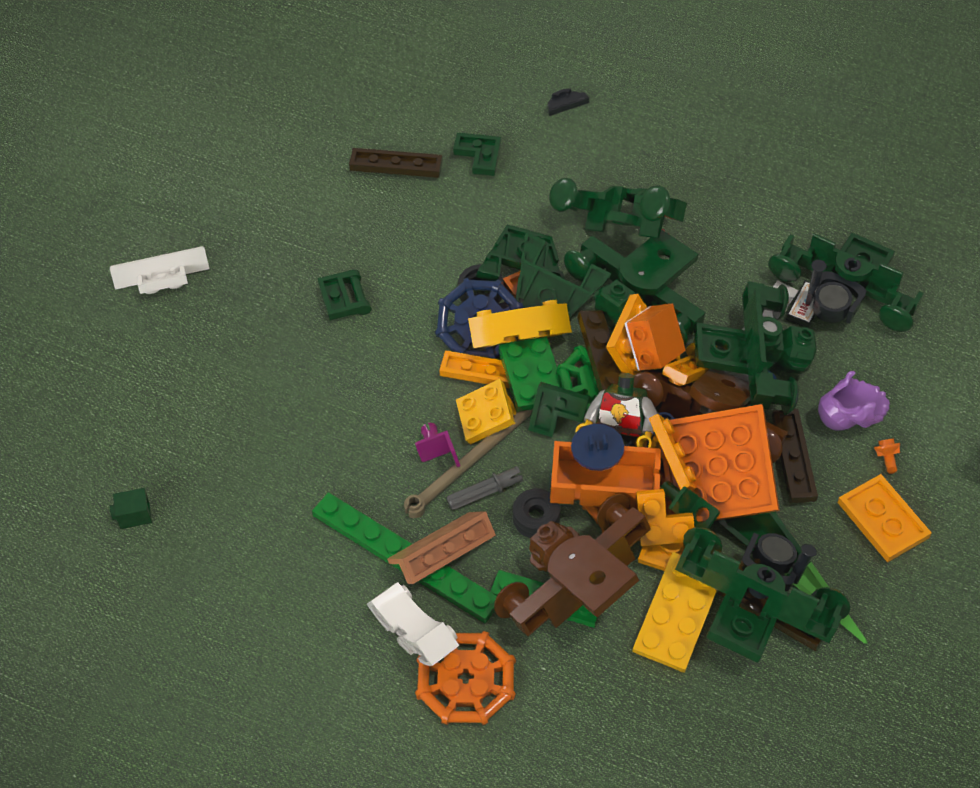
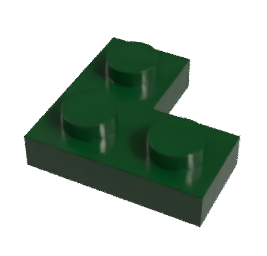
[453,133,501,176]
[528,382,590,437]

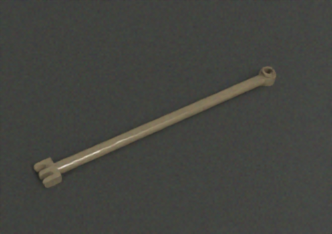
[404,334,611,518]

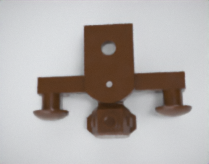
[494,494,651,636]

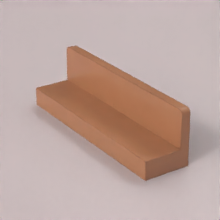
[387,511,496,584]

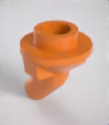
[874,438,900,474]

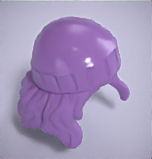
[818,371,890,431]

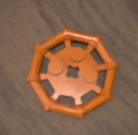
[415,631,516,725]

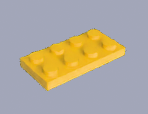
[632,552,717,673]

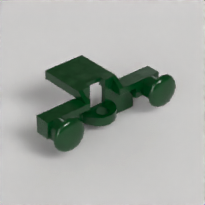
[549,178,687,238]

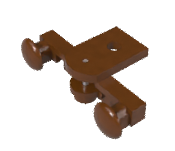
[634,369,788,464]

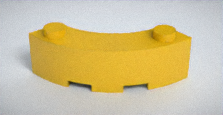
[468,300,572,348]

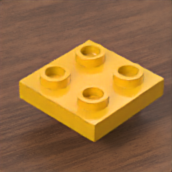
[456,379,516,445]

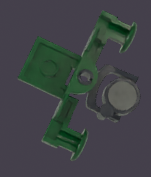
[768,232,924,332]
[675,527,850,663]

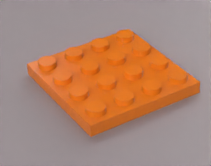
[661,404,780,522]

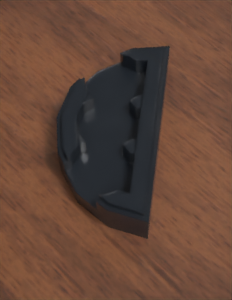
[547,88,589,116]

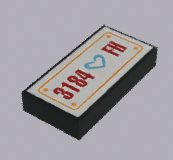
[786,281,815,328]

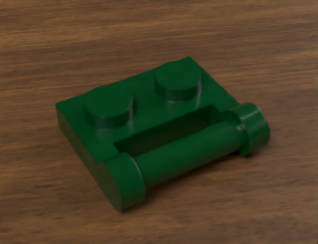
[317,270,372,320]

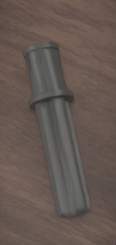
[447,466,523,510]

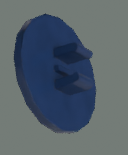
[571,423,624,471]

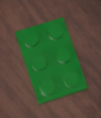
[498,336,562,412]

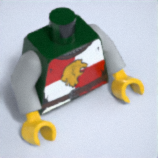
[575,373,658,448]

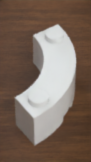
[367,582,459,666]

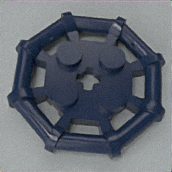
[435,278,524,359]

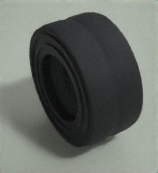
[513,488,560,538]

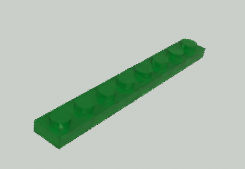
[312,492,497,624]

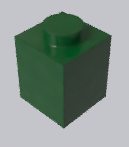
[110,488,152,529]

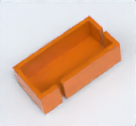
[550,441,661,509]

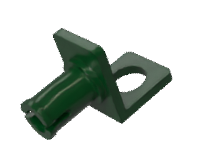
[660,481,720,529]

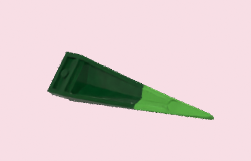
[717,512,868,644]

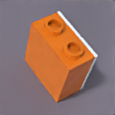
[625,303,686,371]

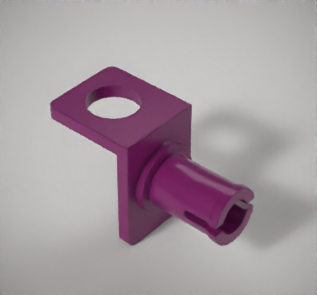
[415,422,460,467]

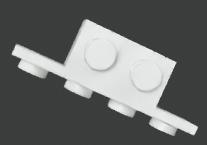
[110,246,209,294]

